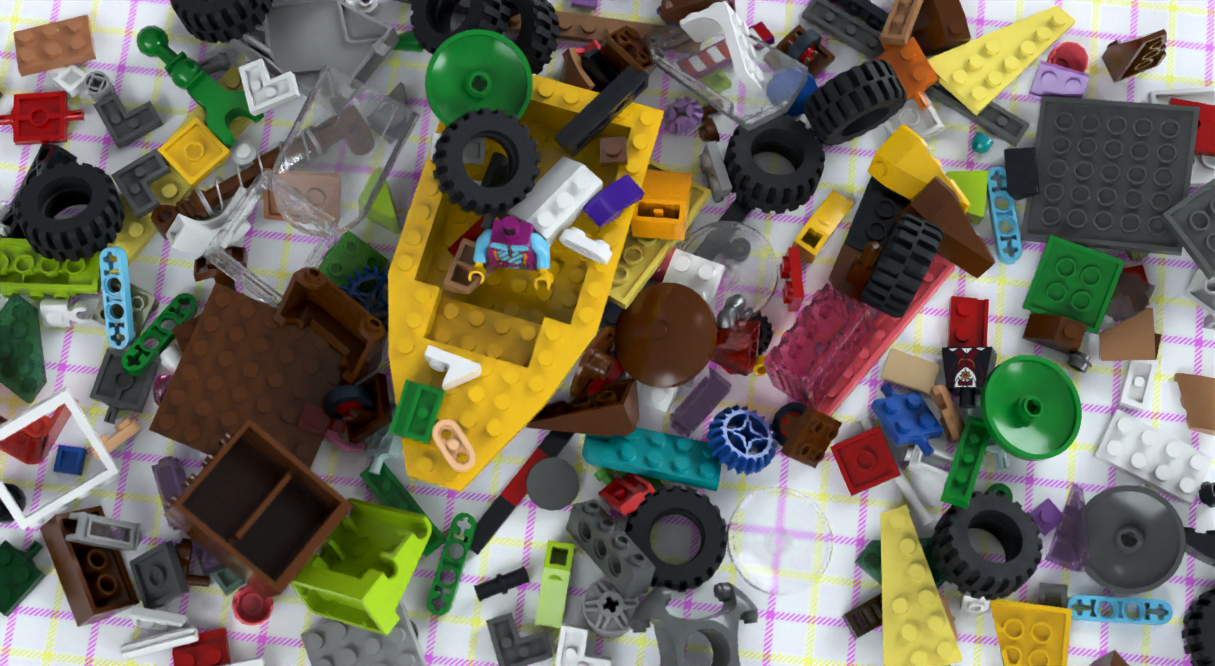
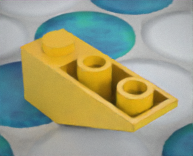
[792,190,854,264]

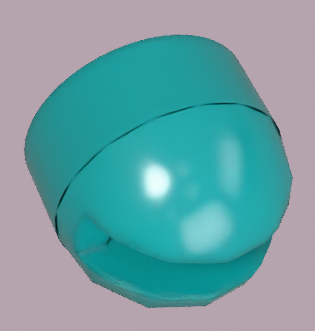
[971,132,994,154]

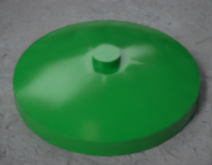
[425,29,533,138]
[980,355,1082,461]

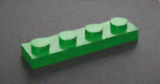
[940,415,991,509]
[359,462,446,558]

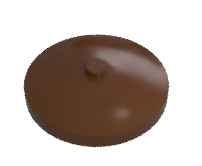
[614,282,717,389]

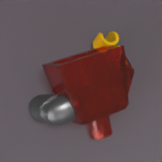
[710,294,769,376]

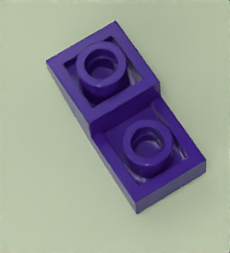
[583,174,645,228]

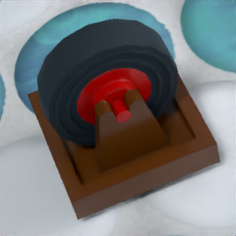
[764,24,835,80]
[324,372,392,444]
[772,402,842,468]

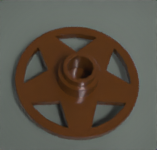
[570,326,616,399]

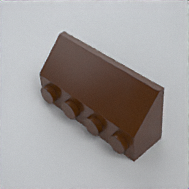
[40,505,139,627]

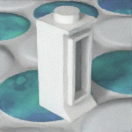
[903,444,955,484]

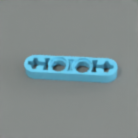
[986,167,1022,265]
[99,246,135,350]
[1067,595,1173,626]

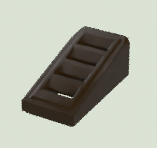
[842,593,882,640]

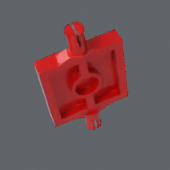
[0,91,85,145]

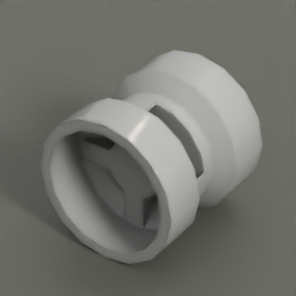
[83,71,115,103]

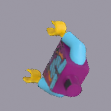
[468,216,554,290]

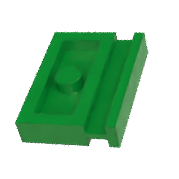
[389,379,446,445]

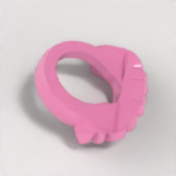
[324,420,367,453]

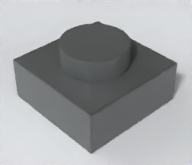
[1038,583,1068,608]

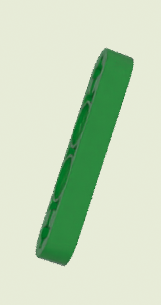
[121,293,198,376]
[427,513,477,616]

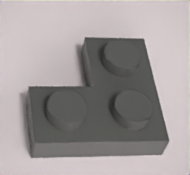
[93,92,164,149]
[111,148,171,219]
[486,612,554,666]

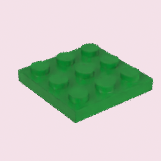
[1022,234,1126,334]

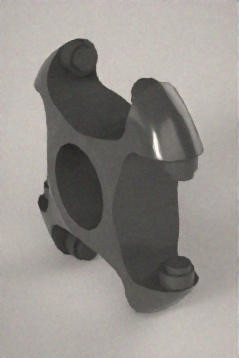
[630,582,759,666]

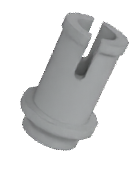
[198,51,231,75]

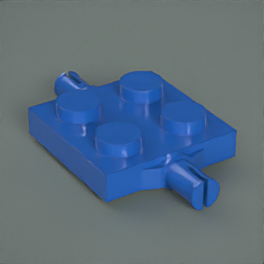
[871,383,944,457]

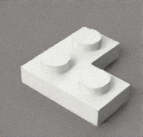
[239,58,300,116]
[555,622,612,666]

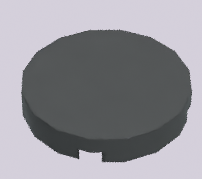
[525,457,579,511]

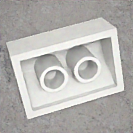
[508,156,603,247]

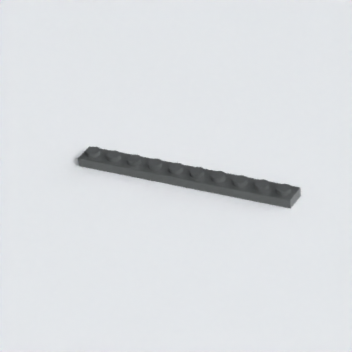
[802,0,1030,147]

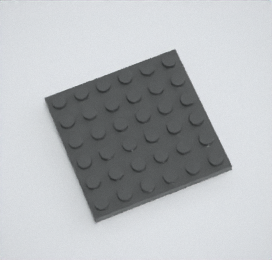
[1021,96,1200,256]

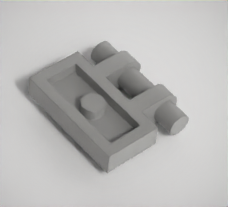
[699,141,732,203]

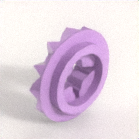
[664,96,703,134]

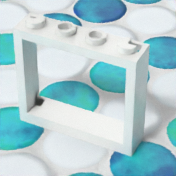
[0,386,119,530]

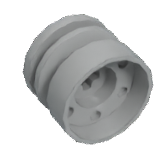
[582,577,639,639]

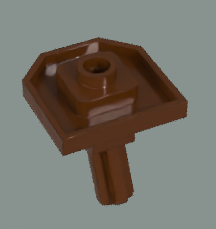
[828,241,882,305]
[193,246,248,291]

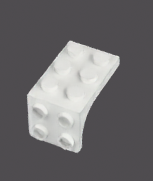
[680,1,764,94]

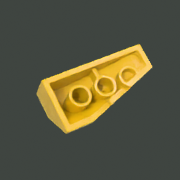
[867,124,971,214]

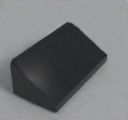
[1004,147,1040,201]

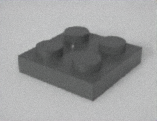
[129,541,189,609]

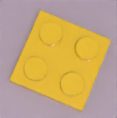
[157,116,232,188]

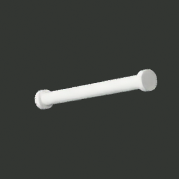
[855,411,935,529]

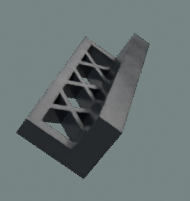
[554,65,649,158]
[0,144,78,239]

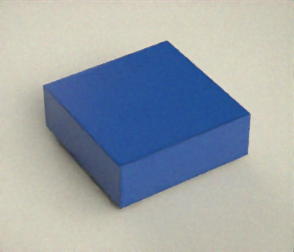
[53,445,87,476]

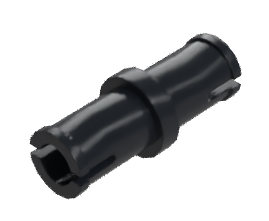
[473,566,530,602]

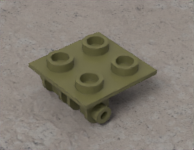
[92,273,159,338]

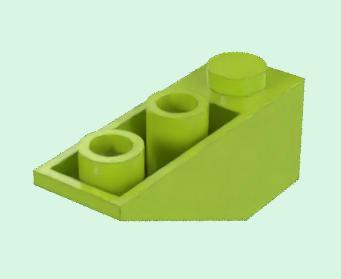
[535,540,575,629]

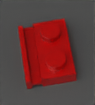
[947,296,989,347]
[598,472,655,516]
[172,628,232,666]

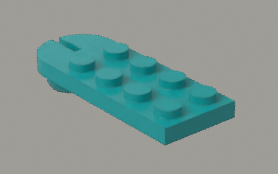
[582,427,722,491]

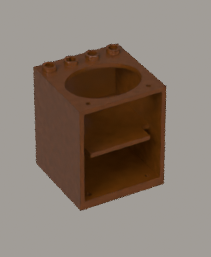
[163,418,353,599]

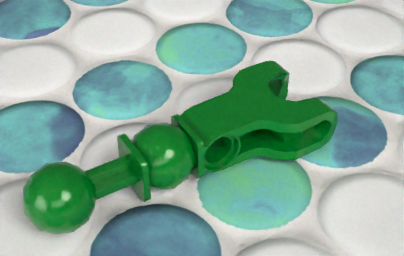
[136,25,265,149]

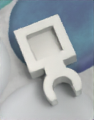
[47,64,87,98]
[40,299,90,327]

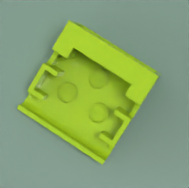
[290,497,432,636]

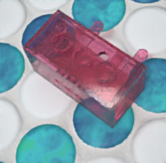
[763,283,877,409]

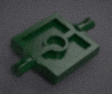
[0,540,46,617]

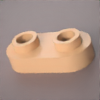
[90,418,141,460]
[432,419,476,472]

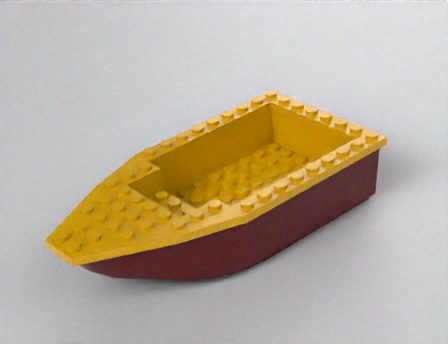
[388,74,664,493]

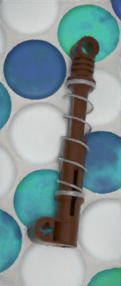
[151,104,375,240]

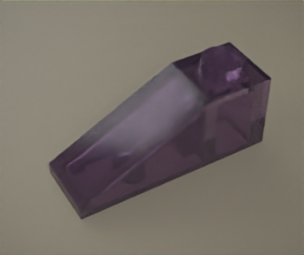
[1045,484,1091,573]

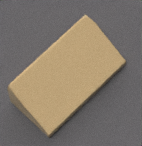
[880,348,940,396]

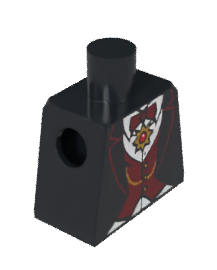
[942,347,997,409]

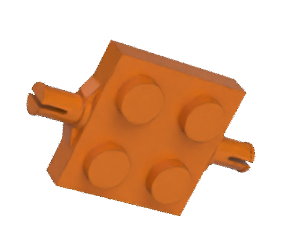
[870,36,939,111]

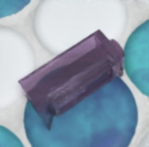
[669,366,732,437]
[151,456,187,531]

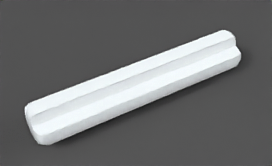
[120,626,199,659]

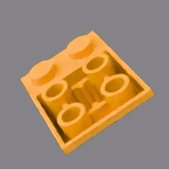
[631,170,694,241]

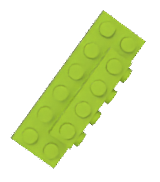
[0,238,101,300]

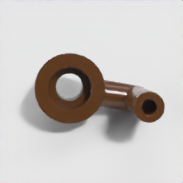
[698,100,726,143]
[175,538,210,587]

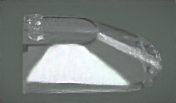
[649,24,808,131]
[271,64,420,237]

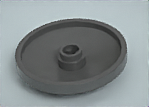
[1073,485,1186,594]

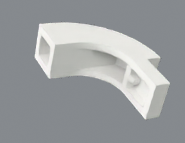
[166,186,255,254]

